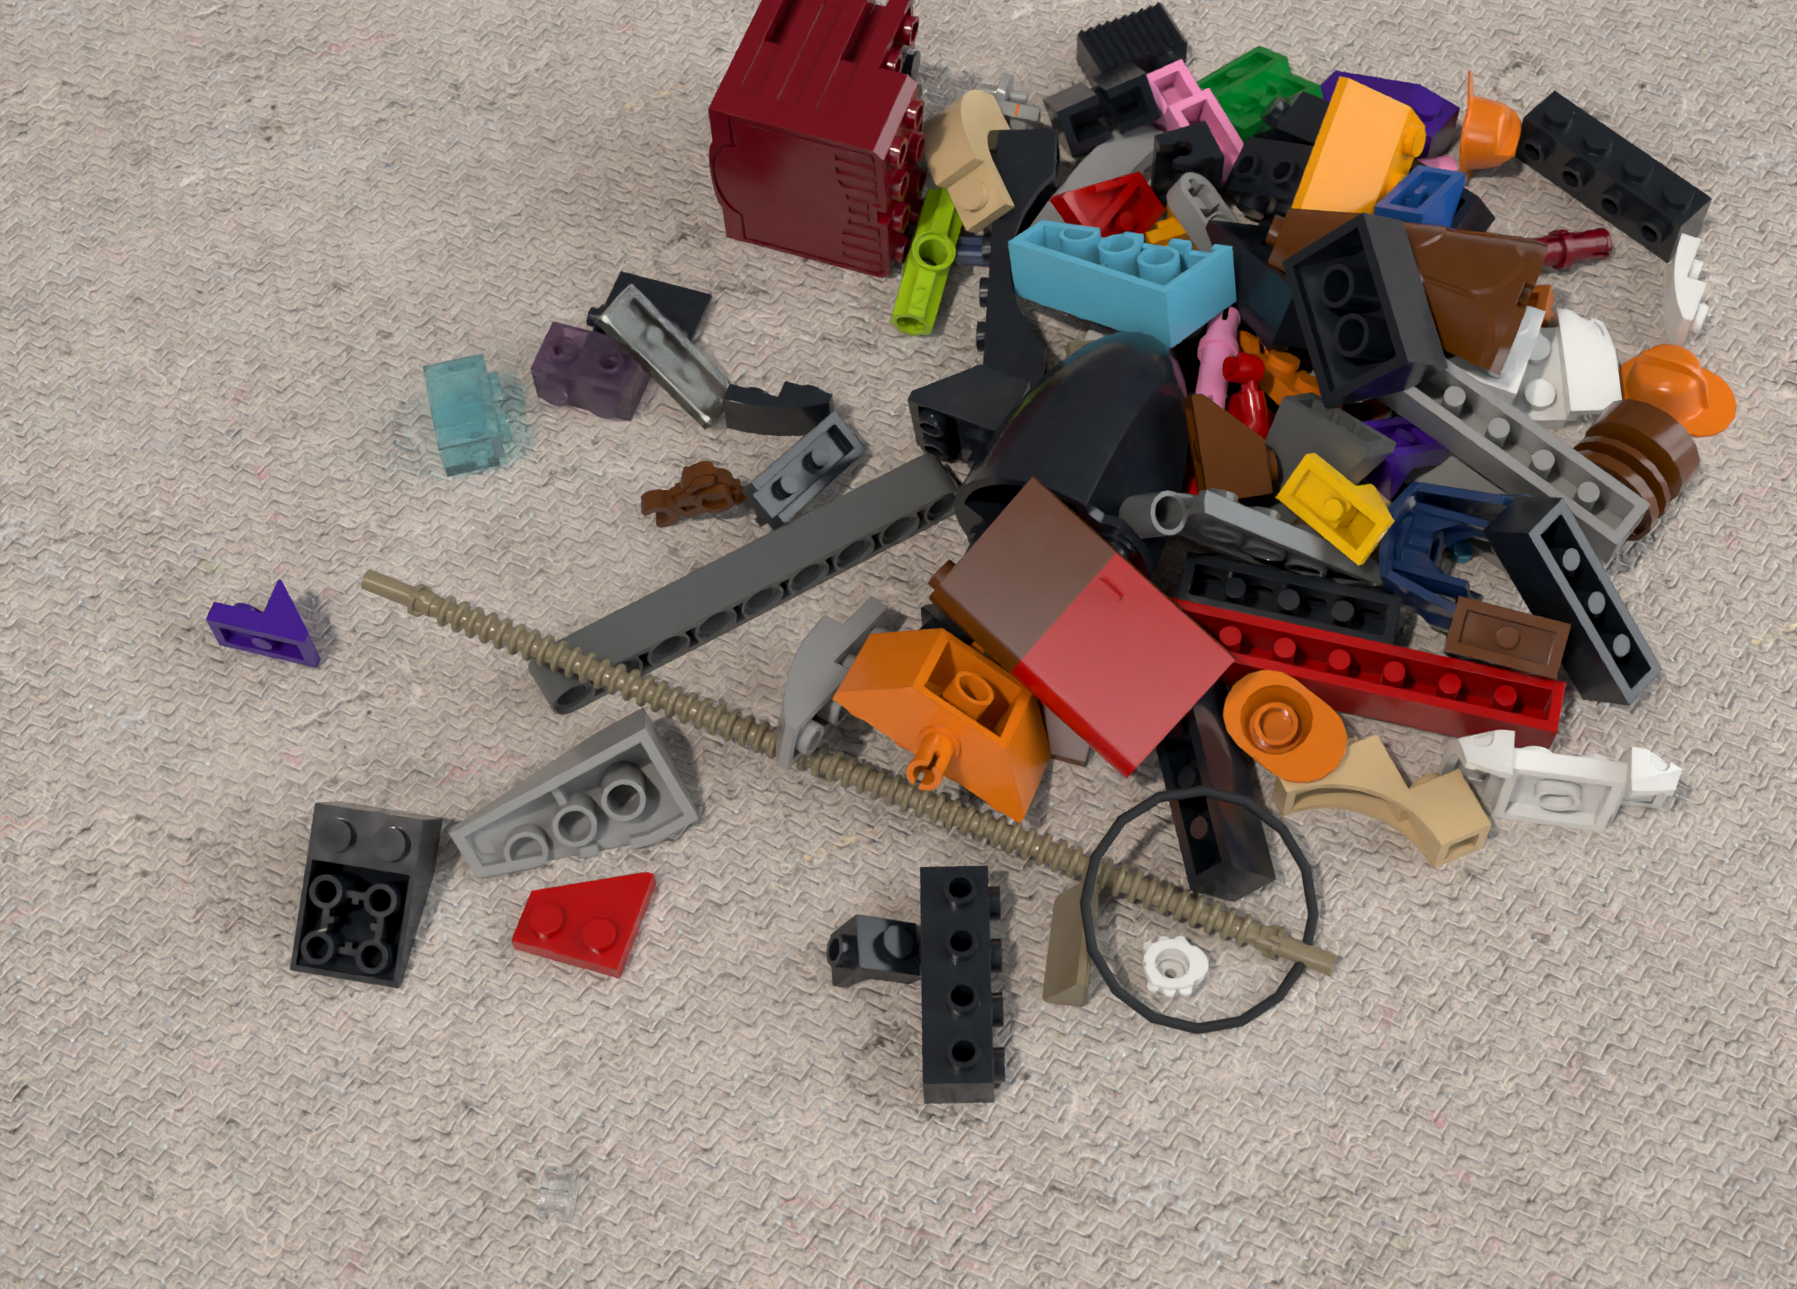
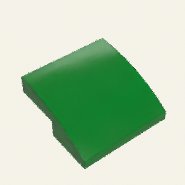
[1196,46,1323,143]

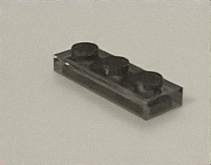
[595,284,733,430]

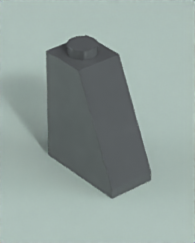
[1239,392,1397,526]

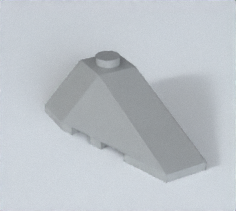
[449,708,699,879]

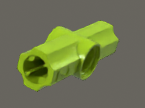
[889,187,962,337]

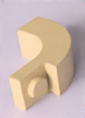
[923,90,1015,233]

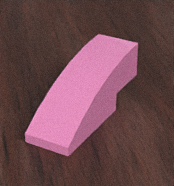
[1147,59,1244,186]

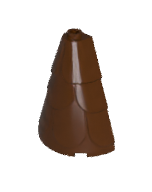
[1265,208,1548,375]

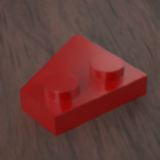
[1049,171,1166,238]
[511,872,656,979]

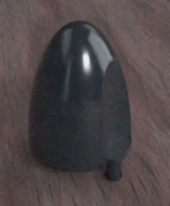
[954,332,1189,581]

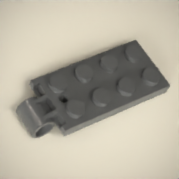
[1119,488,1382,587]

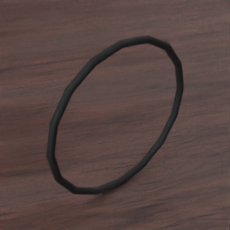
[1079,785,1319,1034]

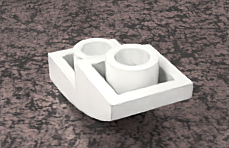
[1663,233,1709,347]

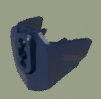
[1379,481,1533,633]

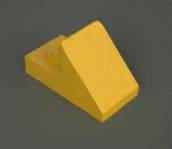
[1276,453,1394,566]

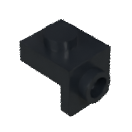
[826,914,920,988]

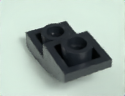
[723,381,834,436]

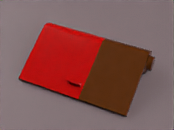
[928,476,1237,779]

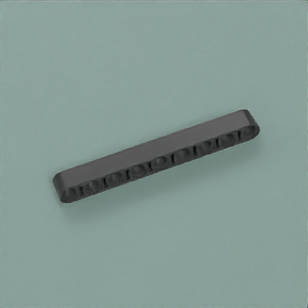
[528,454,960,715]

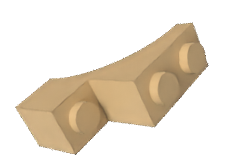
[1272,734,1492,869]

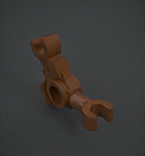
[641,461,768,528]

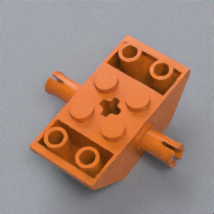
[832,628,1052,823]

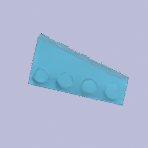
[1008,220,1237,348]

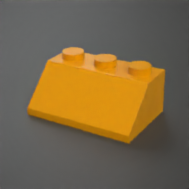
[1291,76,1426,215]

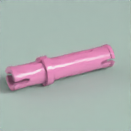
[1195,306,1241,409]

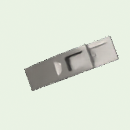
[776,597,888,771]

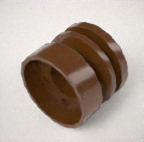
[1573,399,1700,541]

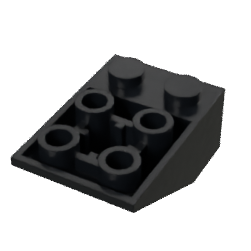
[290,801,443,988]

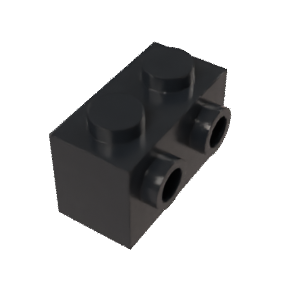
[1222,137,1314,219]

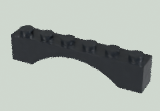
[974,129,1061,389]

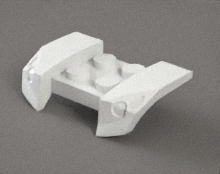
[1513,308,1622,429]
[1438,729,1683,832]

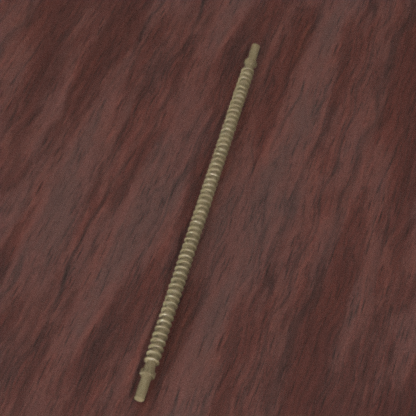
[361,569,1338,976]

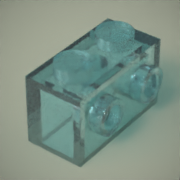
[423,353,513,477]

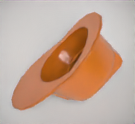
[1459,70,1521,180]
[1618,344,1737,437]
[1223,670,1348,784]

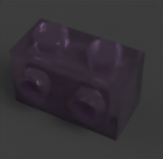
[530,321,652,422]

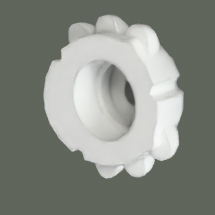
[1143,936,1209,999]

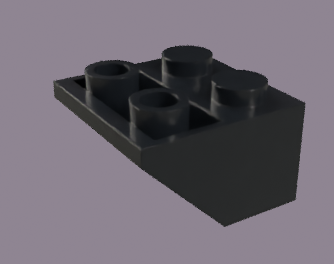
[908,364,1030,469]

